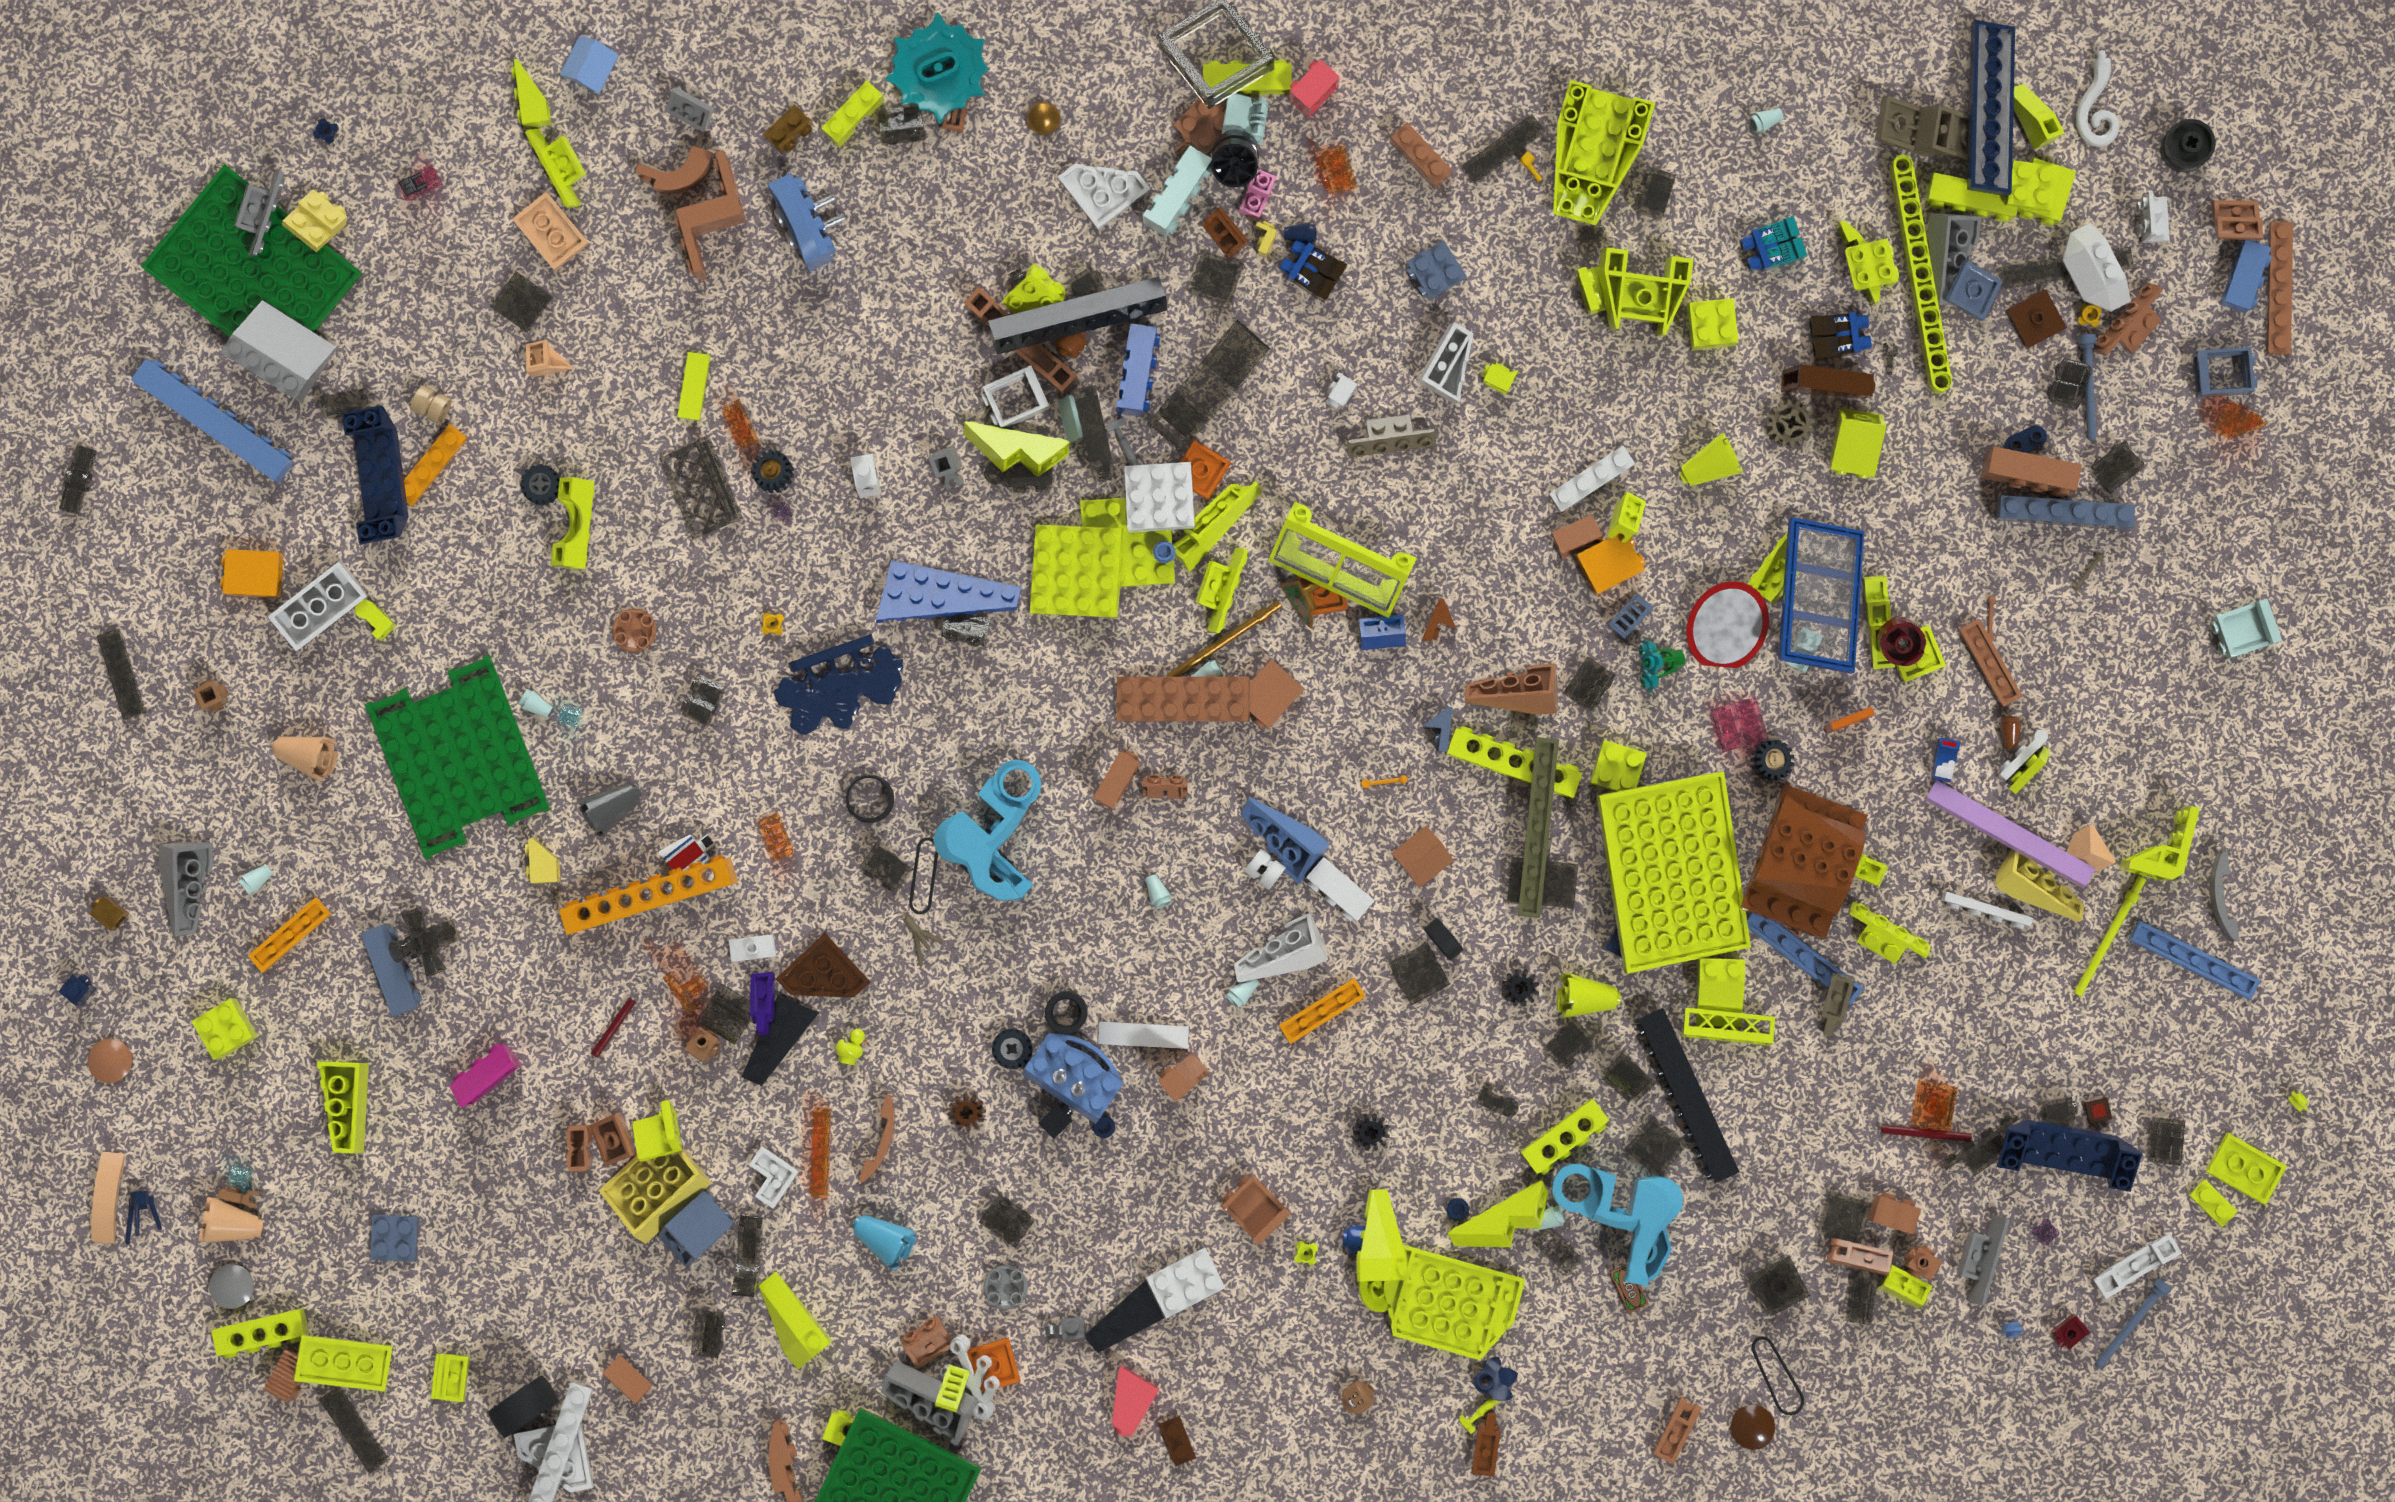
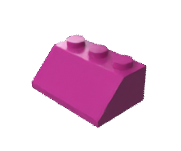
[449,1043,522,1108]

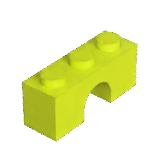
[821,81,885,148]

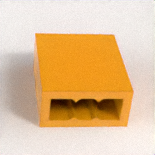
[1575,533,1646,596]
[220,549,284,598]

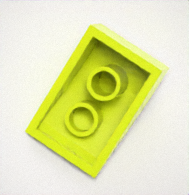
[1696,958,1745,1027]

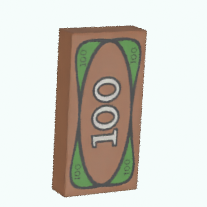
[1610,1264,1649,1313]

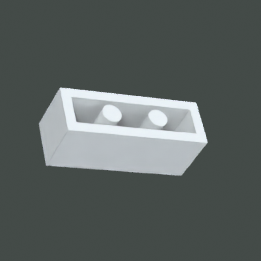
[1306,857,1375,922]

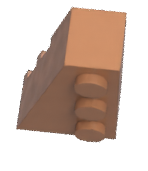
[1158,1052,1210,1102]

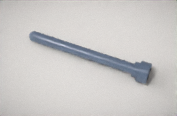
[2078,334,2096,441]
[2095,1278,2172,1368]

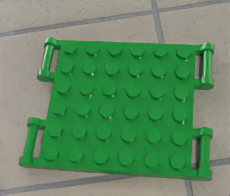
[365,654,551,860]

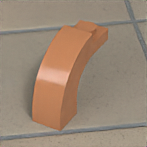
[635,146,715,194]

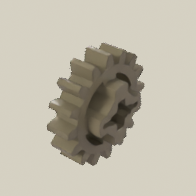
[1765,399,1815,448]

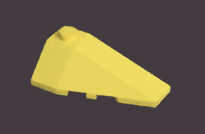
[1995,849,2084,922]

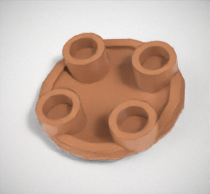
[612,609,656,652]
[88,1039,133,1083]

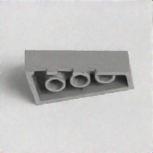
[881,1361,977,1447]

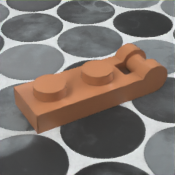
[1826,1239,1894,1276]
[1653,1397,1701,1465]

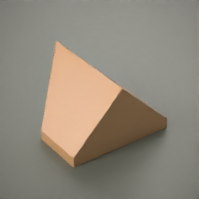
[526,340,574,377]
[2067,824,2116,871]

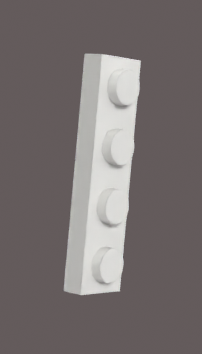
[1548,446,1635,513]
[1941,892,2033,930]

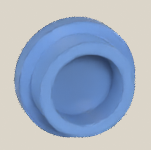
[1153,541,1175,564]
[2000,1322,2023,1339]

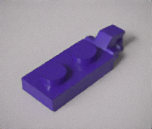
[750,972,775,1036]

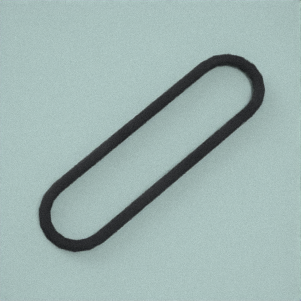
[909,837,938,914]

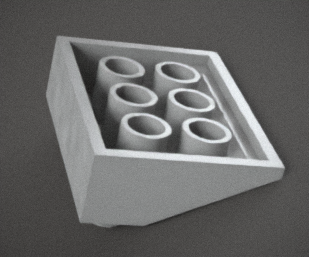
[221,300,337,403]

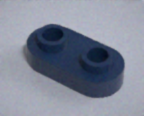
[2003,425,2047,453]

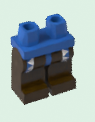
[1279,241,1348,303]
[1809,312,1872,361]

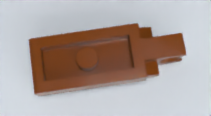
[1471,1412,1501,1477]

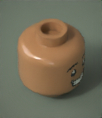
[1341,1381,1375,1414]

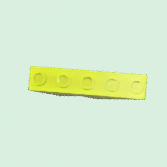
[964,421,1070,478]
[1448,1180,1548,1247]

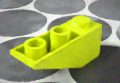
[511,59,552,129]
[2014,84,2064,150]

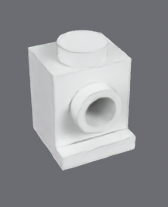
[1325,373,1357,409]

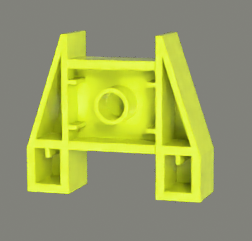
[1599,247,1694,337]

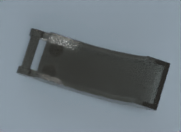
[1146,320,1271,454]

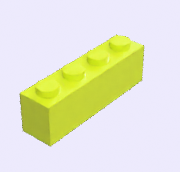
[1203,60,1292,95]
[1925,173,2018,223]

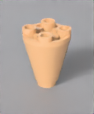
[198,1197,264,1243]

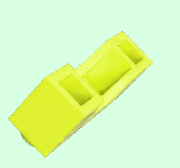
[550,477,595,570]

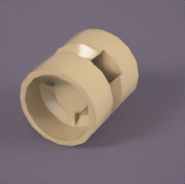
[410,385,452,424]

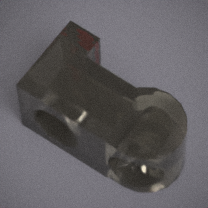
[1475,1082,1519,1117]

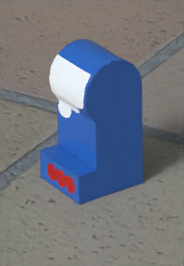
[1931,738,1961,782]

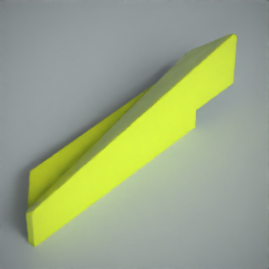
[1173,482,1262,572]

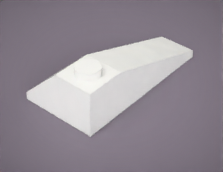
[1234,913,1328,983]

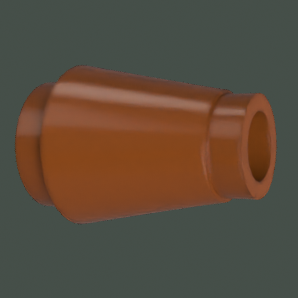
[1999,716,2022,749]

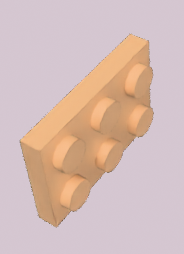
[512,191,589,271]

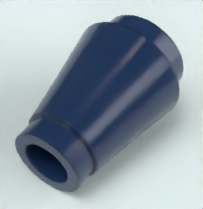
[1284,222,1317,244]

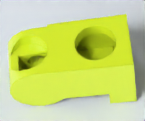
[355,600,397,641]

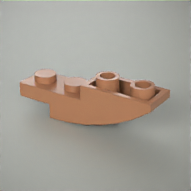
[769,1418,803,1502]

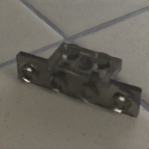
[1940,1114,2019,1176]

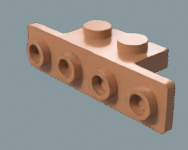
[2092,283,2163,356]

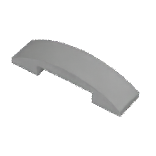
[2210,852,2240,942]

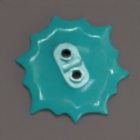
[885,13,989,124]

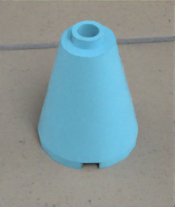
[852,1215,917,1271]

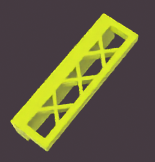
[1681,1008,1775,1046]

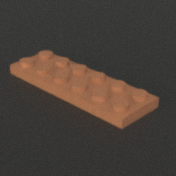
[1116,677,1250,722]

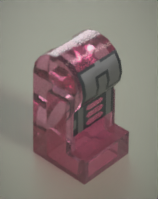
[398,164,444,201]

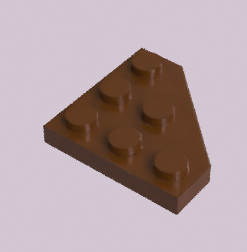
[776,933,871,997]

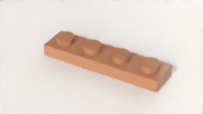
[1958,619,2023,708]

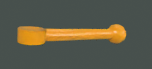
[1361,775,1408,788]

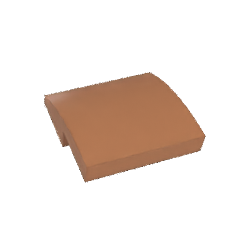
[2212,200,2263,240]

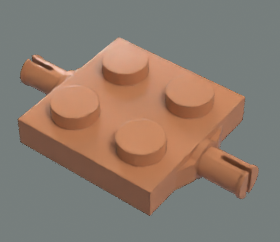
[1173,94,1228,156]

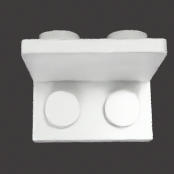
[2135,191,2170,243]

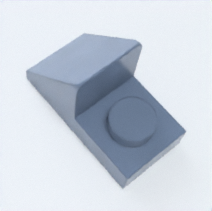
[1423,707,1453,753]

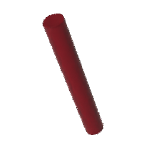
[591,998,636,1058]

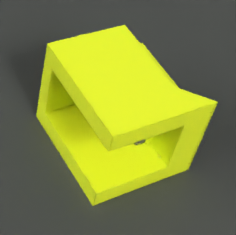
[1481,362,1518,395]

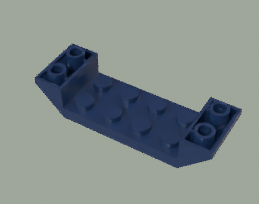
[342,405,409,545]
[1997,1120,2143,1192]

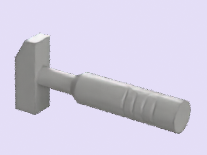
[1105,417,1140,466]

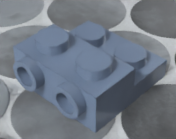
[1405,240,1467,301]

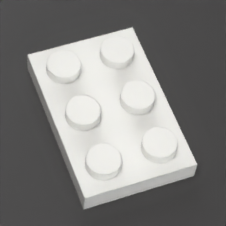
[1145,1248,1225,1319]

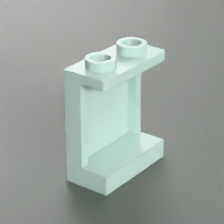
[2210,599,2282,659]

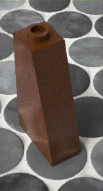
[1781,364,1876,399]

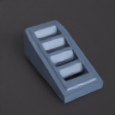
[1607,593,1653,640]

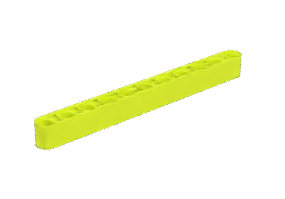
[1890,155,1952,394]

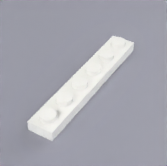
[528,1382,593,1502]

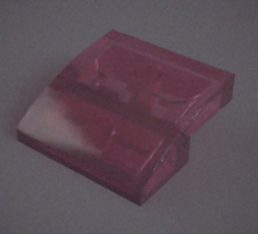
[1710,697,1769,753]

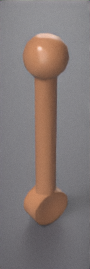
[1987,595,1996,641]

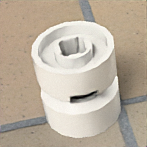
[1244,849,1286,890]

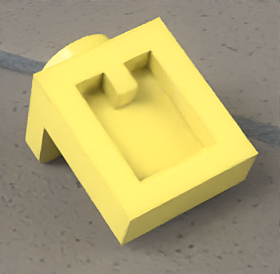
[1255,221,1277,258]

